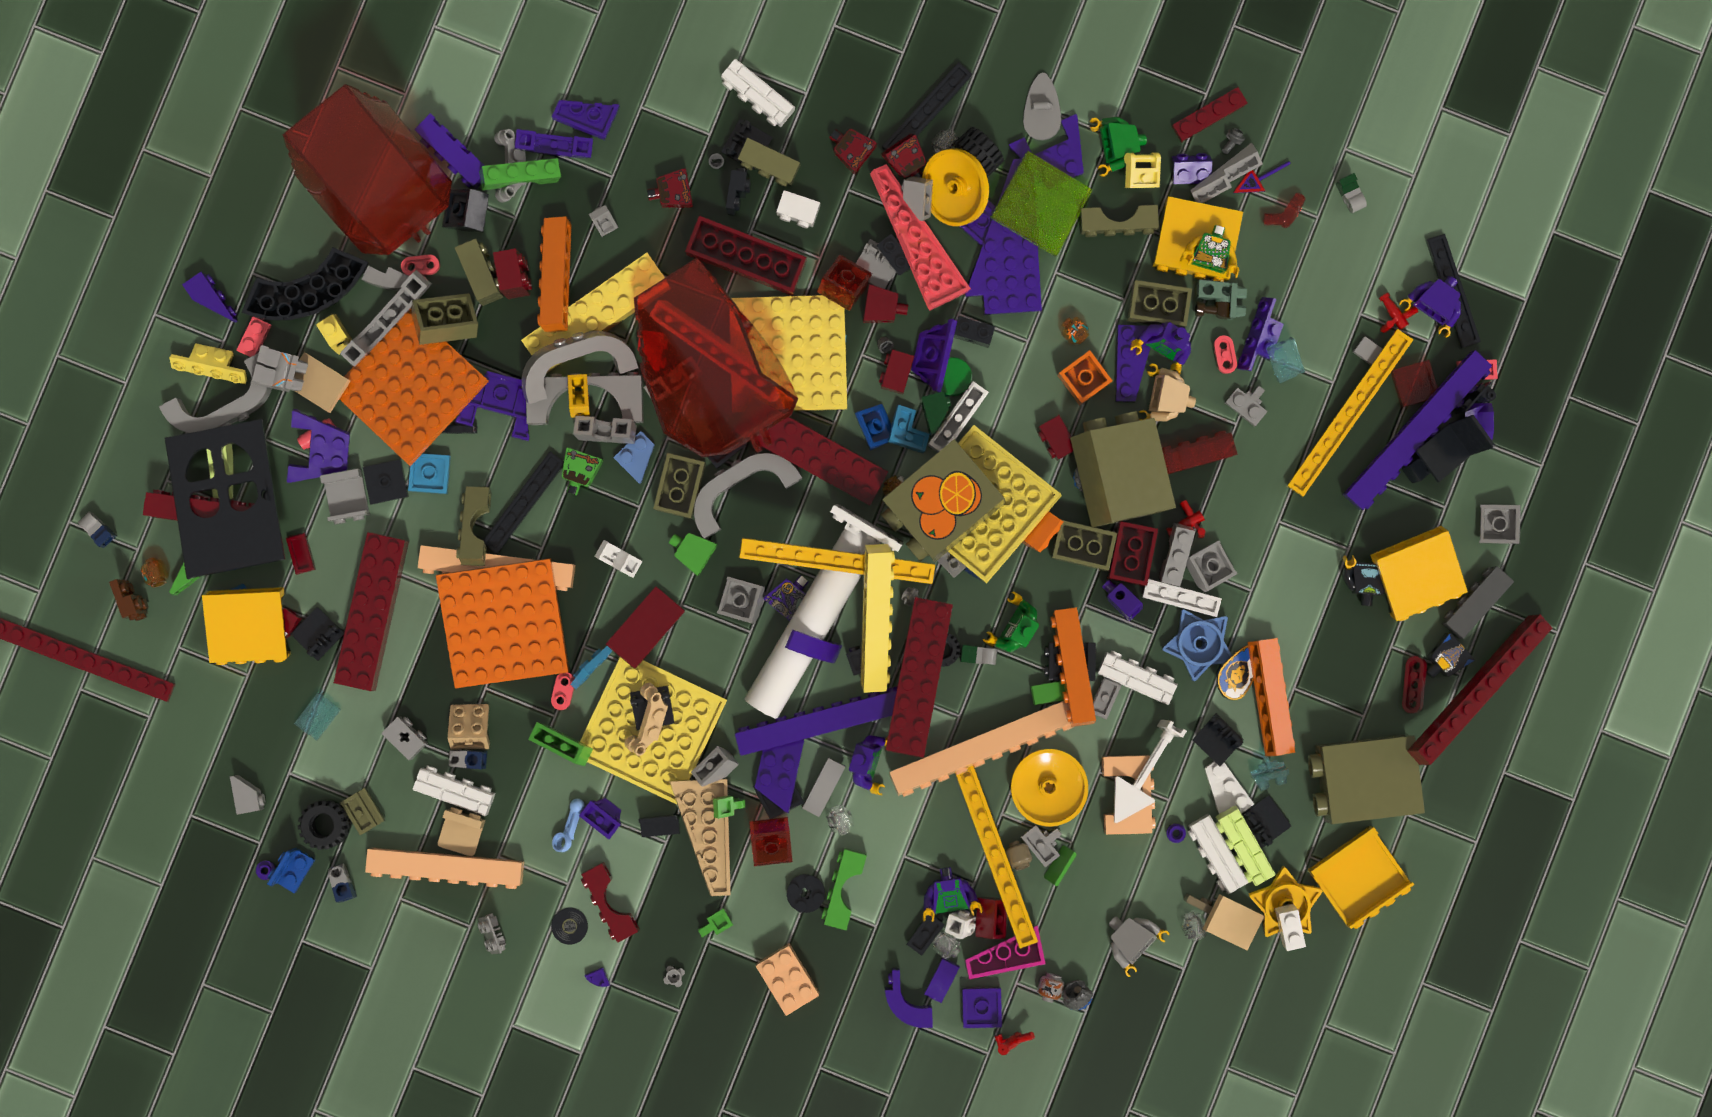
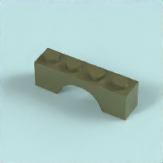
[1079,205,1159,237]
[456,486,492,566]

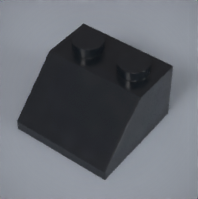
[442,189,489,232]

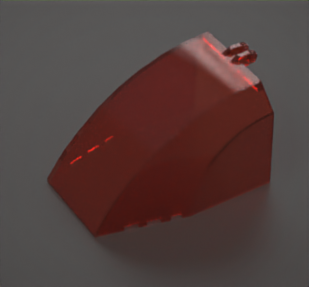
[282,84,452,255]
[634,258,798,457]

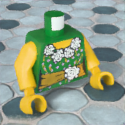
[1180,225,1239,278]

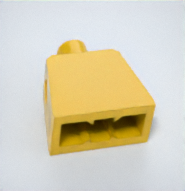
[568,374,590,418]

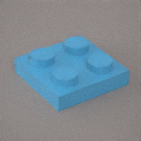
[408,453,451,494]

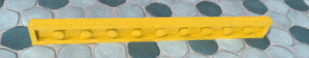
[1287,329,1413,497]
[739,538,935,584]
[955,766,1038,949]

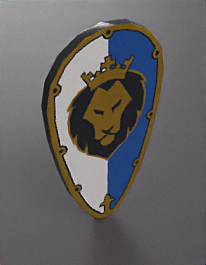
[1216,645,1253,700]

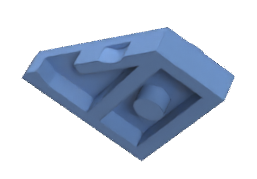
[613,431,655,484]

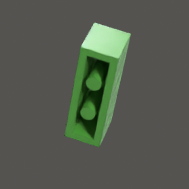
[528,722,593,766]

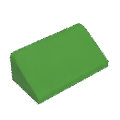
[1044,845,1077,886]

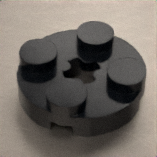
[787,874,825,913]

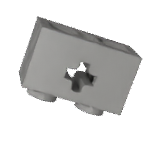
[381,716,428,760]

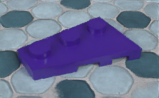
[552,100,620,140]

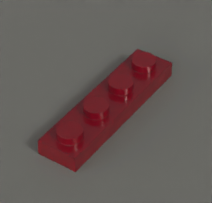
[1172,87,1248,143]

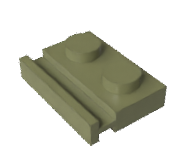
[340,787,385,835]

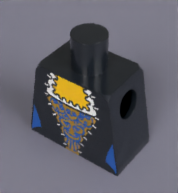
[1426,633,1475,678]

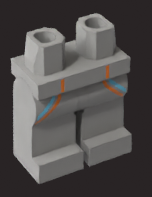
[251,345,308,393]

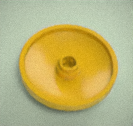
[922,148,989,226]
[1011,749,1088,827]

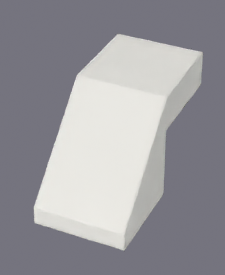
[594,540,643,578]

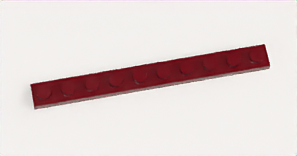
[0,618,175,702]

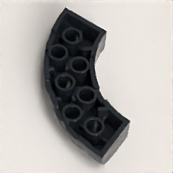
[242,247,369,321]

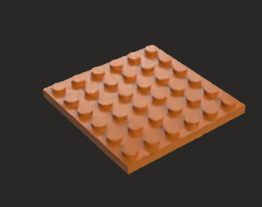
[339,309,489,466]
[436,558,569,688]

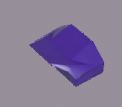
[1465,403,1494,440]
[579,798,621,839]

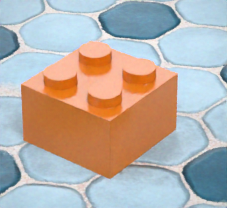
[1057,350,1113,406]

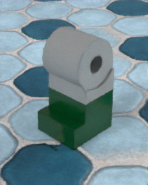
[1335,173,1367,213]
[960,645,997,665]

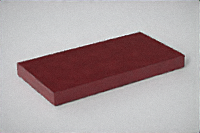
[606,587,685,669]

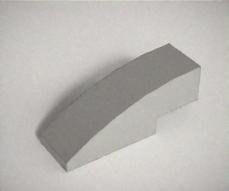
[362,266,409,291]
[802,757,846,817]

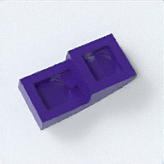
[924,958,960,1003]

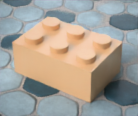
[756,943,819,1016]

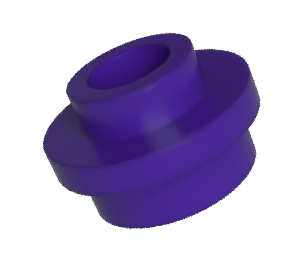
[1166,823,1186,843]
[256,860,276,880]

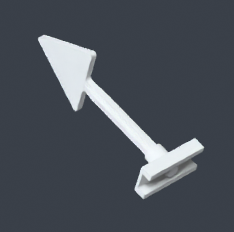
[1114,720,1187,823]

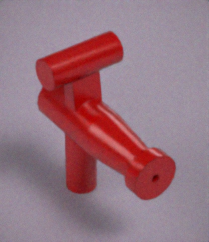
[1379,292,1418,333]
[1166,500,1205,538]
[994,1032,1035,1055]

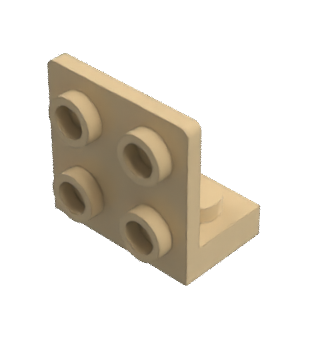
[447,704,490,750]

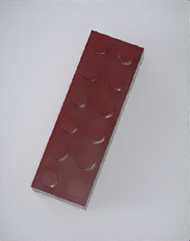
[685,216,807,296]
[143,489,255,521]

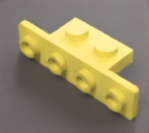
[169,343,247,384]

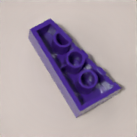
[414,113,485,189]

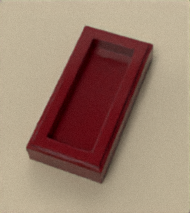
[286,533,316,575]

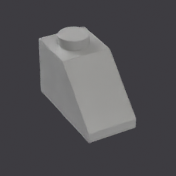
[902,176,933,221]
[691,746,739,787]
[230,775,266,815]

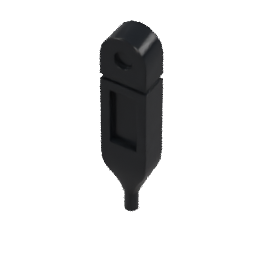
[441,425,478,434]

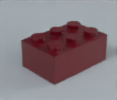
[493,248,533,299]
[1107,521,1158,586]

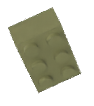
[738,138,801,187]
[454,239,504,306]
[1127,280,1192,328]
[411,293,478,345]
[653,453,706,519]
[1051,520,1117,571]

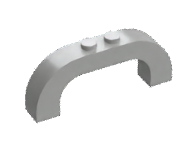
[340,270,432,367]
[522,331,638,404]
[159,353,272,433]
[694,453,802,539]

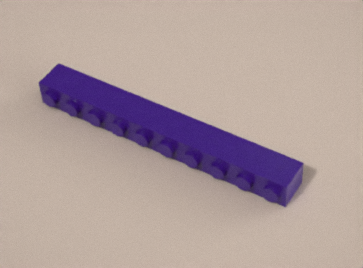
[1342,350,1492,510]
[735,686,898,756]

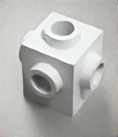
[945,910,976,939]

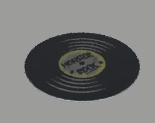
[551,908,588,945]

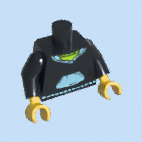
[1343,555,1385,606]

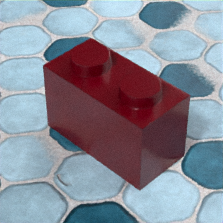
[879,350,914,395]
[1037,415,1074,461]
[975,897,1007,939]

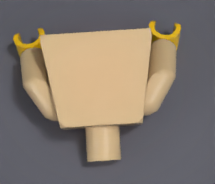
[1139,363,1196,422]

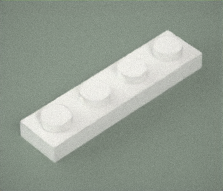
[1142,579,1222,617]

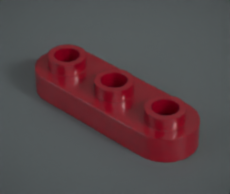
[1402,656,1427,714]

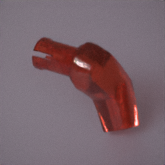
[1264,193,1305,228]

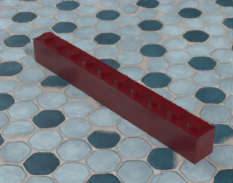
[1407,614,1552,765]

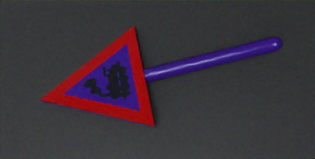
[1234,161,1291,193]

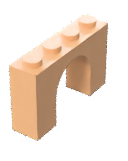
[1102,755,1156,835]

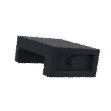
[1044,642,1096,681]

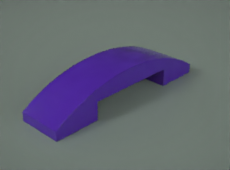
[515,129,593,158]
[785,629,842,663]

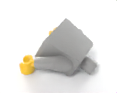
[1109,916,1169,977]

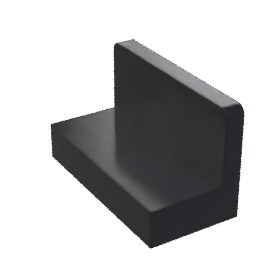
[638,814,680,837]

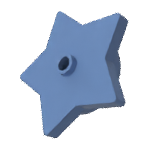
[1162,609,1232,681]

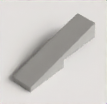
[1190,143,1263,203]

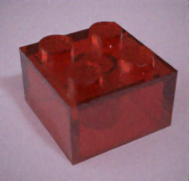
[817,255,872,311]
[749,817,793,866]

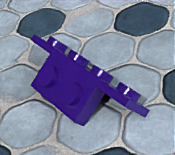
[1237,297,1284,371]

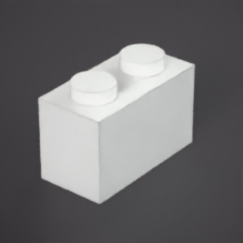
[777,190,820,228]
[1275,904,1306,951]

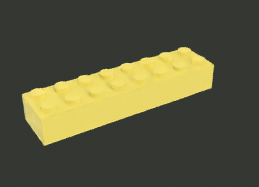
[521,253,671,374]

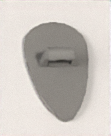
[1023,73,1061,141]

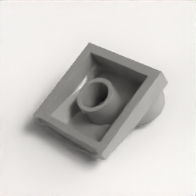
[1479,505,1521,544]
[1186,541,1238,592]
[717,576,765,624]

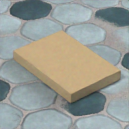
[294,352,350,413]
[1202,894,1264,951]

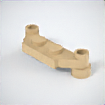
[625,683,668,756]

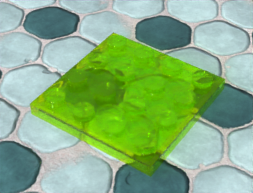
[991,151,1092,257]

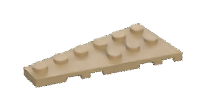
[669,779,731,896]

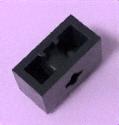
[954,316,995,348]

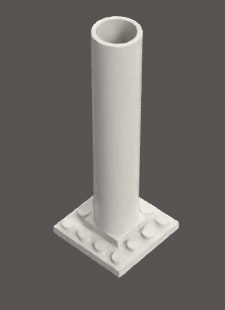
[744,504,904,718]

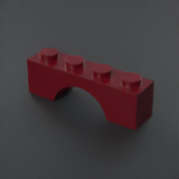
[581,862,640,943]

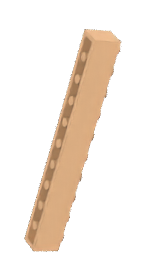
[889,701,1073,797]

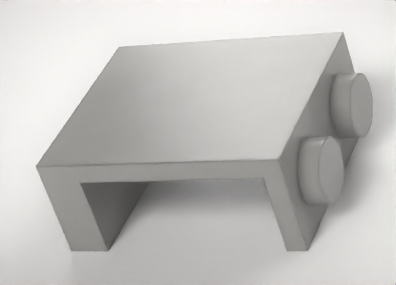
[320,469,370,525]

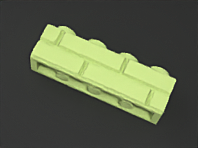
[1215,806,1276,886]

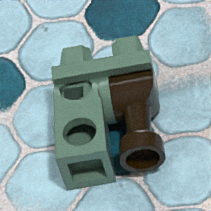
[1195,280,1247,320]

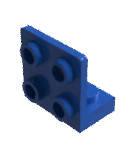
[267,848,316,893]

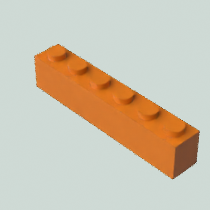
[537,217,572,332]
[1050,607,1096,727]
[1247,638,1295,756]

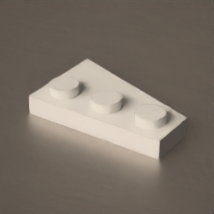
[1204,761,1254,814]

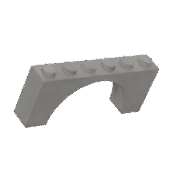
[526,372,644,425]

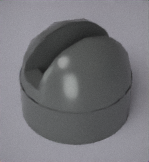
[709,153,724,169]
[877,336,894,354]

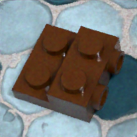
[109,579,148,621]

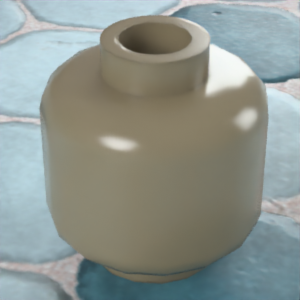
[1005,841,1033,871]

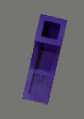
[885,968,933,1028]

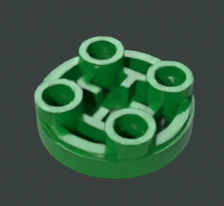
[941,357,972,397]

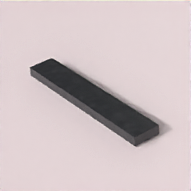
[882,62,973,150]
[1425,234,1481,348]
[483,451,564,555]

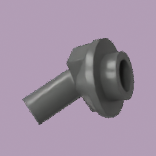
[1222,128,1245,154]

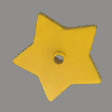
[1249,866,1323,937]

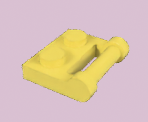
[1124,152,1161,188]

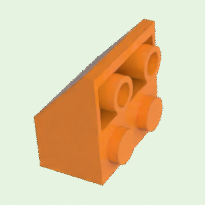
[1022,511,1063,553]

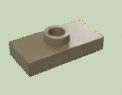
[1184,893,1213,914]

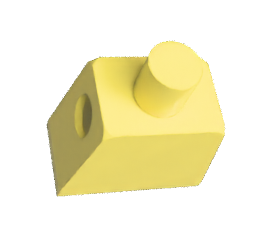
[316,314,352,355]

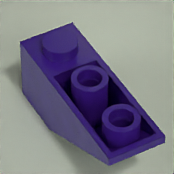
[182,272,238,323]

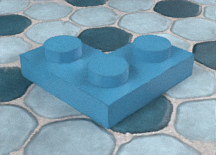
[887,405,929,453]
[570,646,612,689]

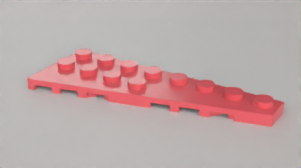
[870,164,971,311]

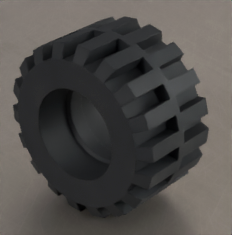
[954,127,1004,178]
[298,800,351,850]

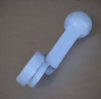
[552,798,585,852]

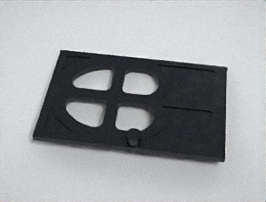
[165,419,285,579]

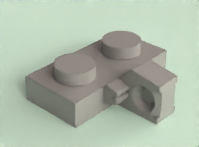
[1225,386,1268,427]
[1021,825,1062,867]

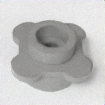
[901,587,919,606]
[663,965,685,987]

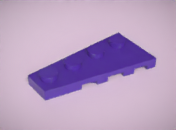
[1115,325,1150,402]

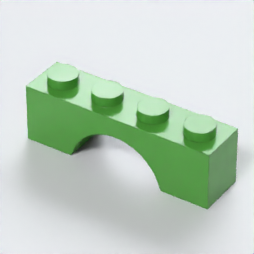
[479,158,561,190]
[821,848,867,930]

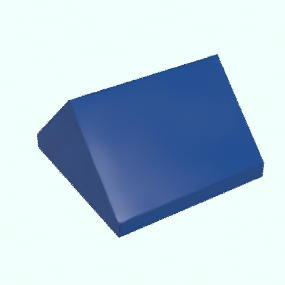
[855,404,891,451]

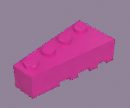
[965,925,1046,979]

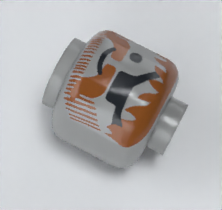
[1037,973,1065,1003]

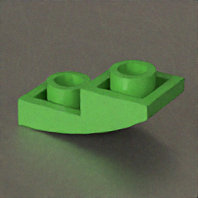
[1031,682,1065,705]

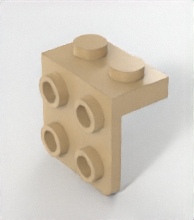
[438,807,485,856]

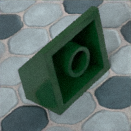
[920,391,951,438]

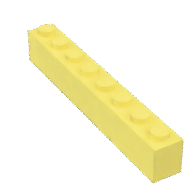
[861,544,895,693]

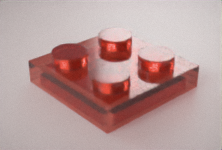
[1391,360,1437,408]

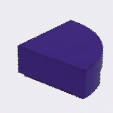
[585,967,610,987]

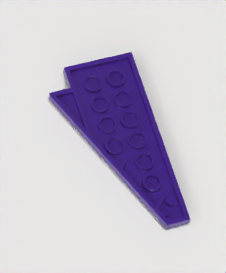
[965,158,1042,315]

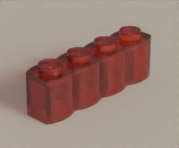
[1162,430,1238,474]

